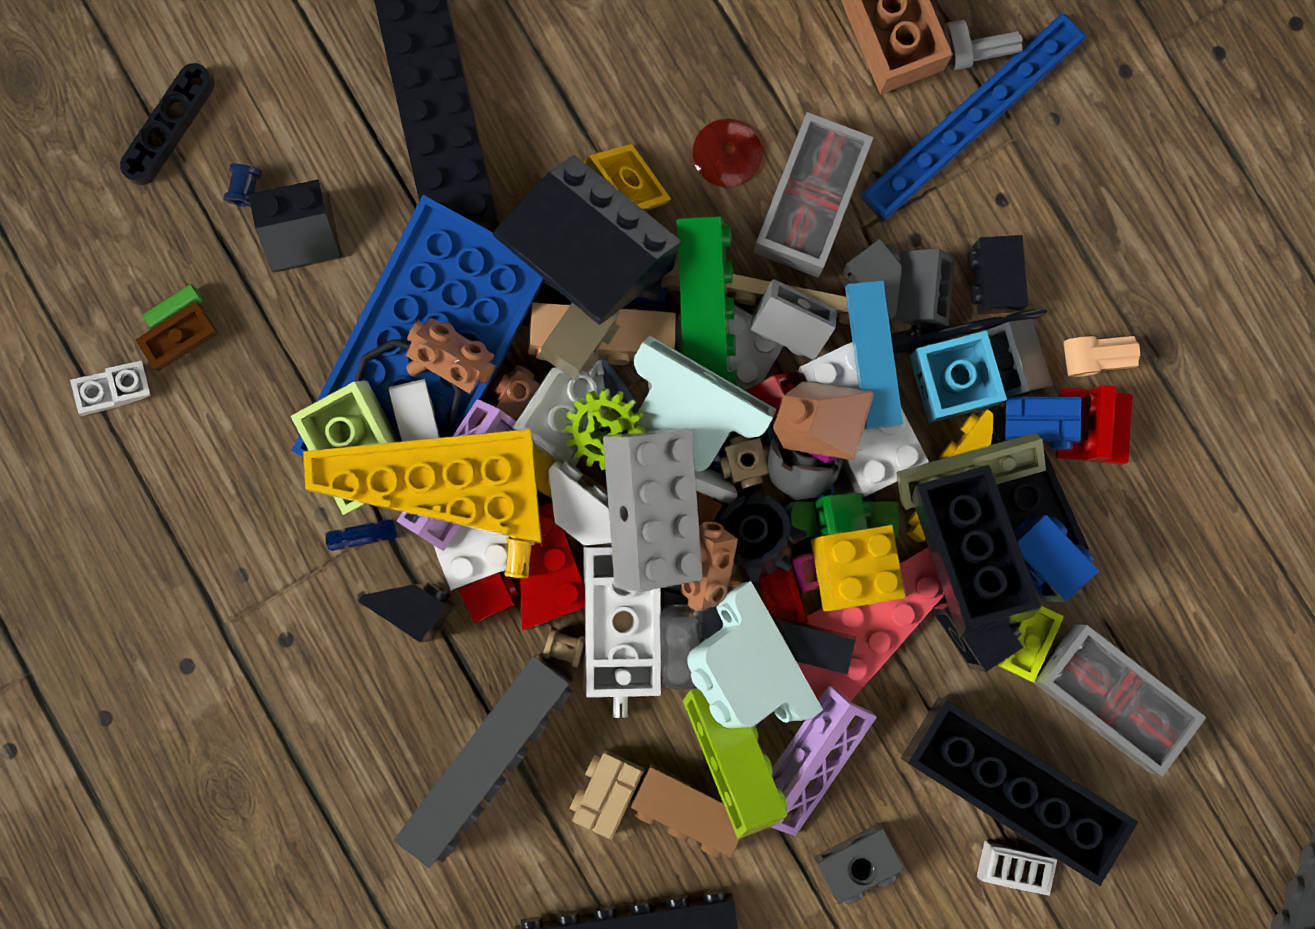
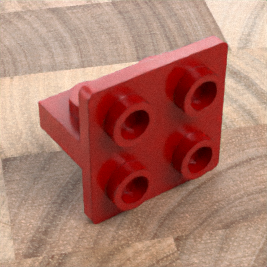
[1056,385,1133,465]

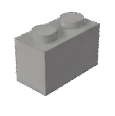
[751,279,837,360]

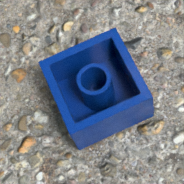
[1014,515,1099,602]

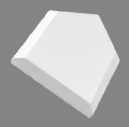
[513,360,611,466]

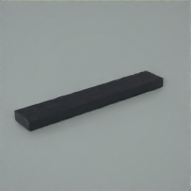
[660,588,857,675]

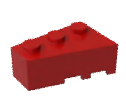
[520,502,585,631]

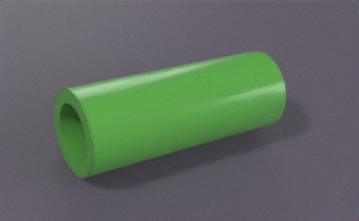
[143,284,204,329]

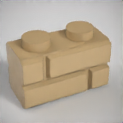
[569,750,644,840]

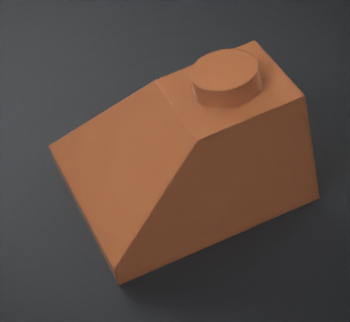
[773,381,874,460]

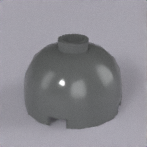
[767,438,843,500]

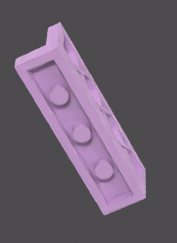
[396,399,516,551]
[771,685,877,836]

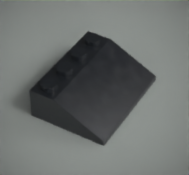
[493,155,681,325]

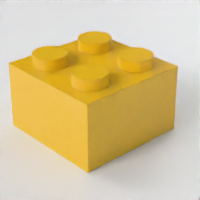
[811,525,906,611]

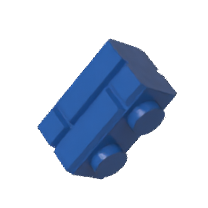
[1005,397,1081,450]

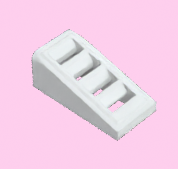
[977,841,1057,896]

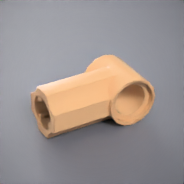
[1063,336,1140,377]

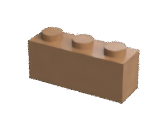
[631,763,740,858]

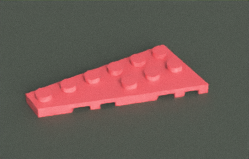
[796,547,945,701]

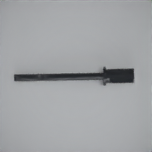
[891,308,1047,354]

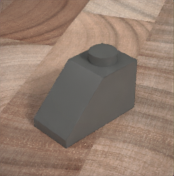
[842,239,902,323]

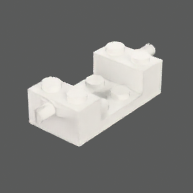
[583,543,661,718]

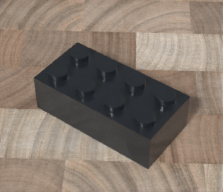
[912,465,1041,638]

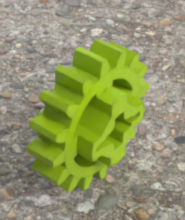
[564,388,646,470]

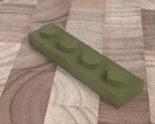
[896,433,1046,510]

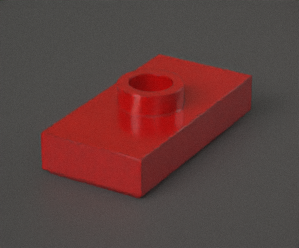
[758,568,809,623]

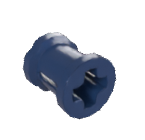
[223,163,262,208]

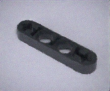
[120,63,215,185]

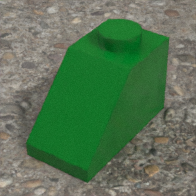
[813,493,871,537]

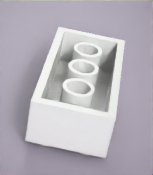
[797,342,929,498]

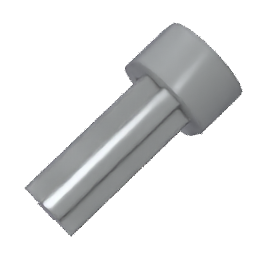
[944,19,1023,71]

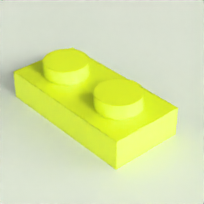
[998,606,1064,682]

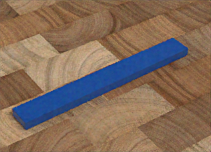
[860,13,1087,222]

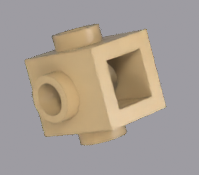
[719,436,769,489]

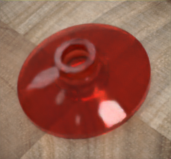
[692,119,762,188]

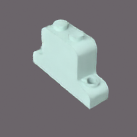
[634,335,777,472]
[687,581,823,728]

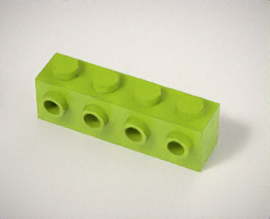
[683,687,788,839]

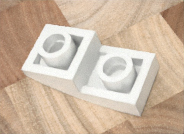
[70,361,151,416]
[389,379,441,442]

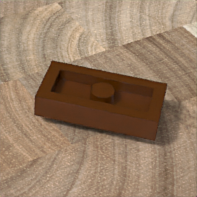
[136,302,219,372]

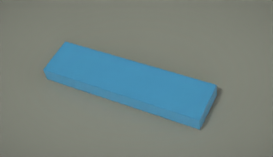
[845,281,903,430]

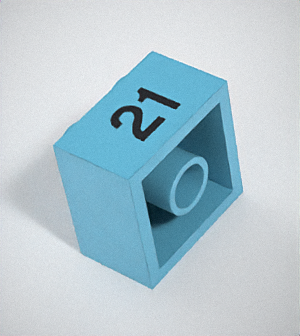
[909,330,1007,424]

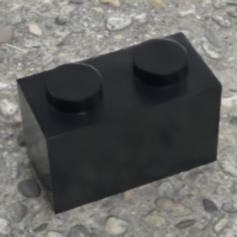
[968,235,1029,315]

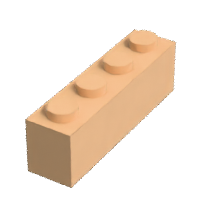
[528,302,676,365]

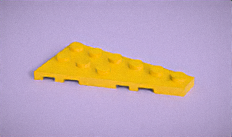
[303,429,542,543]

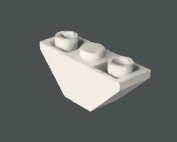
[548,460,611,546]

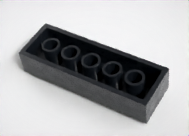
[900,697,1138,886]

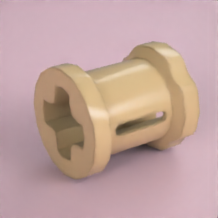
[542,627,585,668]

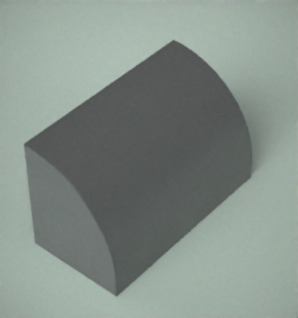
[894,249,955,327]
[987,319,1053,397]

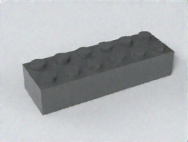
[393,654,573,868]

